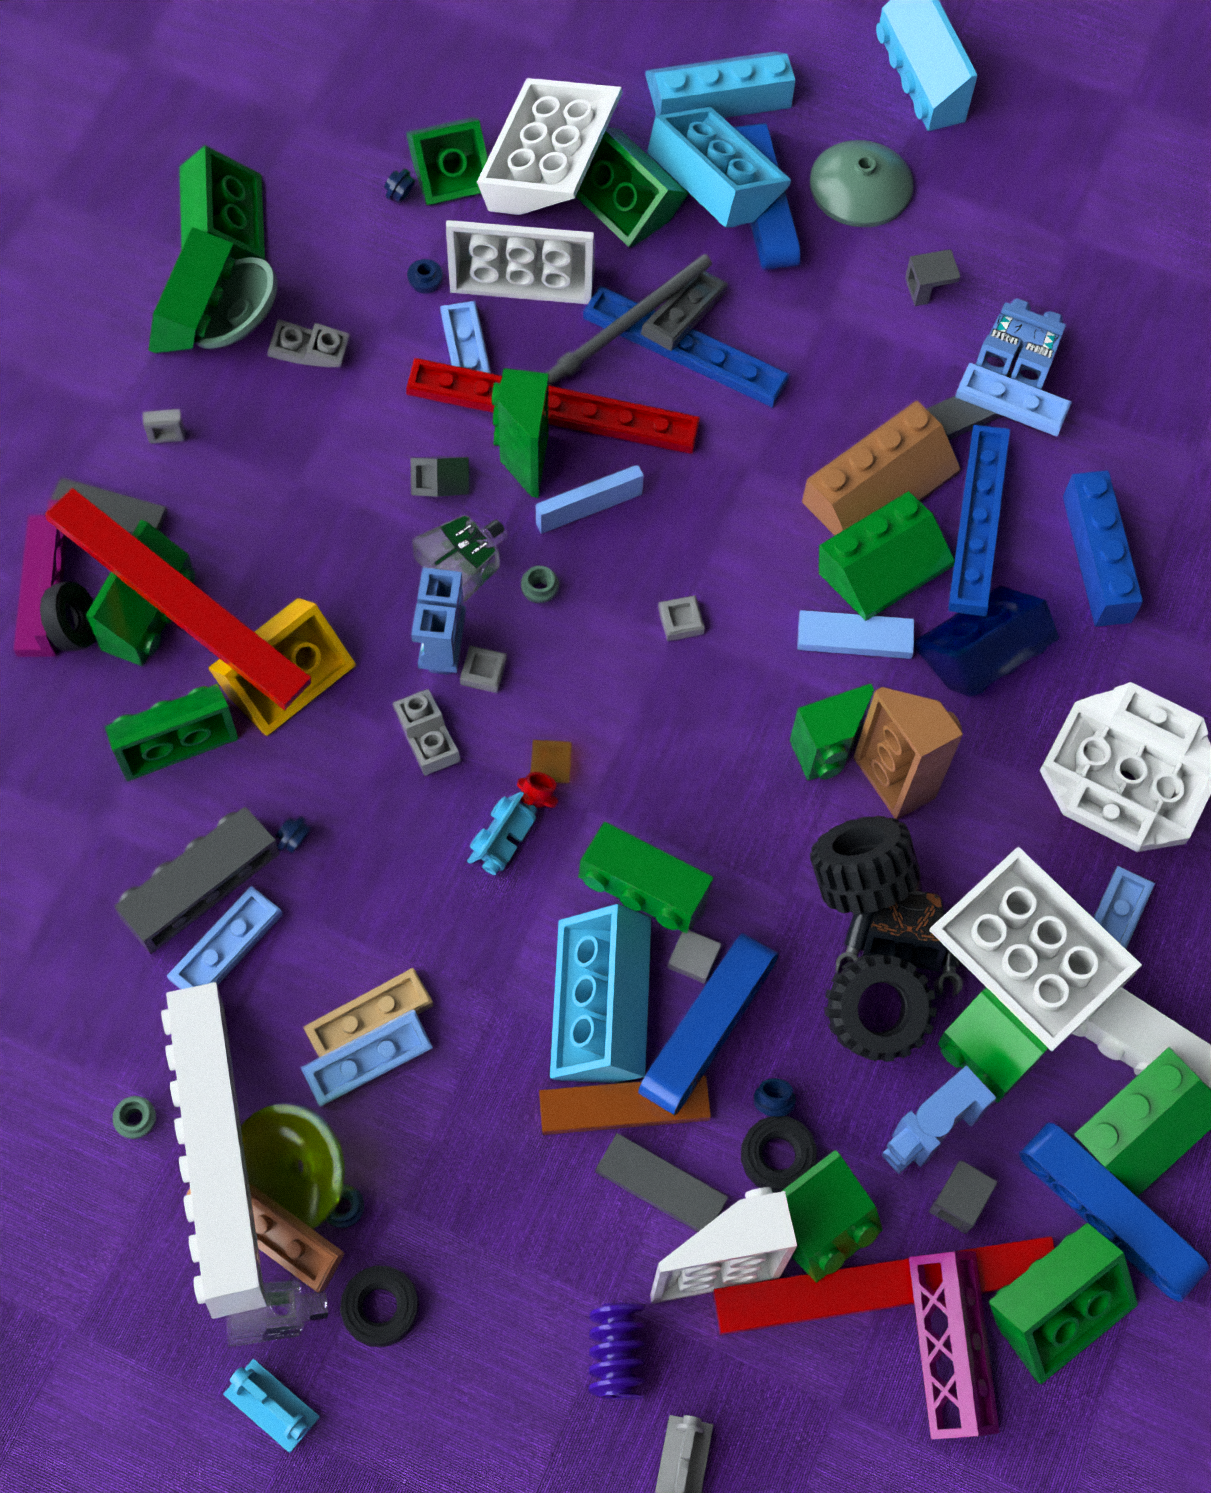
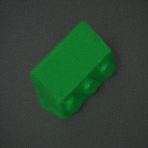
[576,126,689,247]
[179,145,265,260]
[148,227,236,353]
[492,368,549,498]
[819,491,955,621]
[86,520,195,667]
[104,684,239,782]
[578,821,714,934]
[1074,1047,1211,1197]
[989,1223,1138,1385]

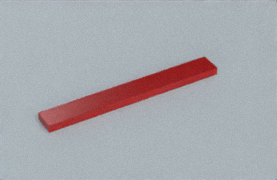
[406,358,700,454]
[45,488,311,710]
[712,1236,1055,1335]

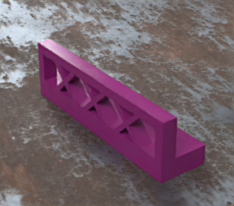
[14,500,68,657]
[909,1251,1000,1439]

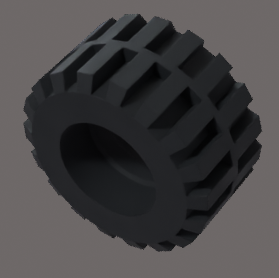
[810,816,921,914]
[824,954,937,1062]

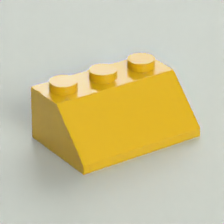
[208,598,356,736]

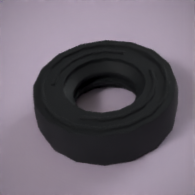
[40,582,96,651]
[741,1116,817,1193]
[340,1266,419,1347]

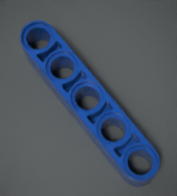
[734,123,800,270]
[638,933,779,1116]
[1019,1122,1210,1302]

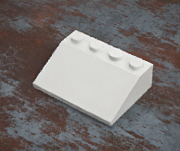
[477,78,623,215]
[446,220,595,304]
[929,847,1142,1051]
[650,1187,797,1304]

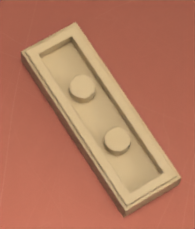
[303,968,434,1057]

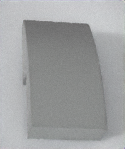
[267,319,350,367]
[393,689,461,776]

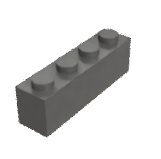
[114,806,280,955]

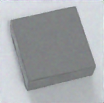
[143,409,186,443]
[658,595,705,641]
[460,646,507,693]
[667,931,721,984]

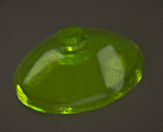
[241,1104,345,1229]

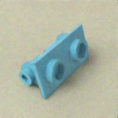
[467,792,537,875]
[223,1359,320,1453]

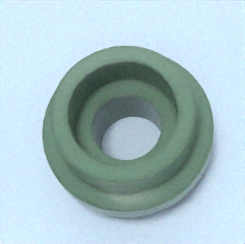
[521,566,559,603]
[112,1096,156,1139]

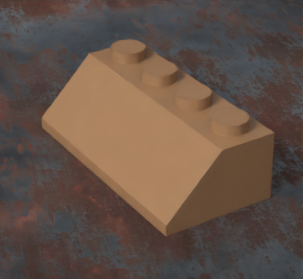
[802,400,961,536]
[853,687,963,819]

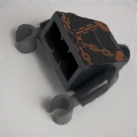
[835,881,963,997]

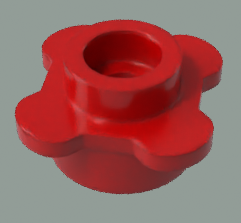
[517,772,558,808]

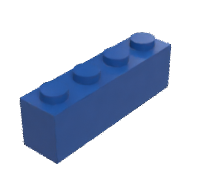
[1063,470,1143,627]

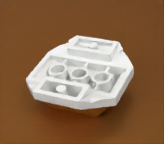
[1040,682,1211,852]

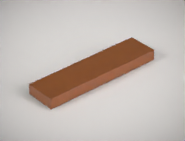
[539,1076,711,1135]

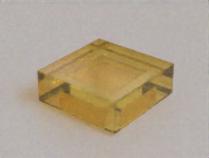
[530,740,572,783]

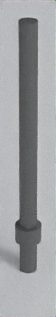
[546,254,713,386]

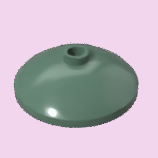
[810,140,913,227]
[195,257,278,349]

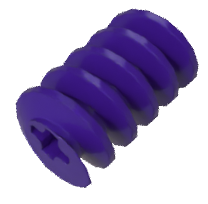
[589,1302,645,1400]

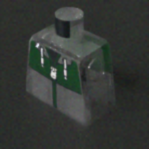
[412,515,508,603]
[226,1280,328,1347]

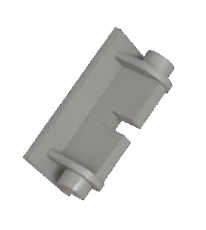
[655,1415,713,1493]

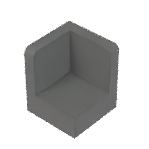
[905,249,960,306]
[410,456,469,497]
[928,1161,998,1234]

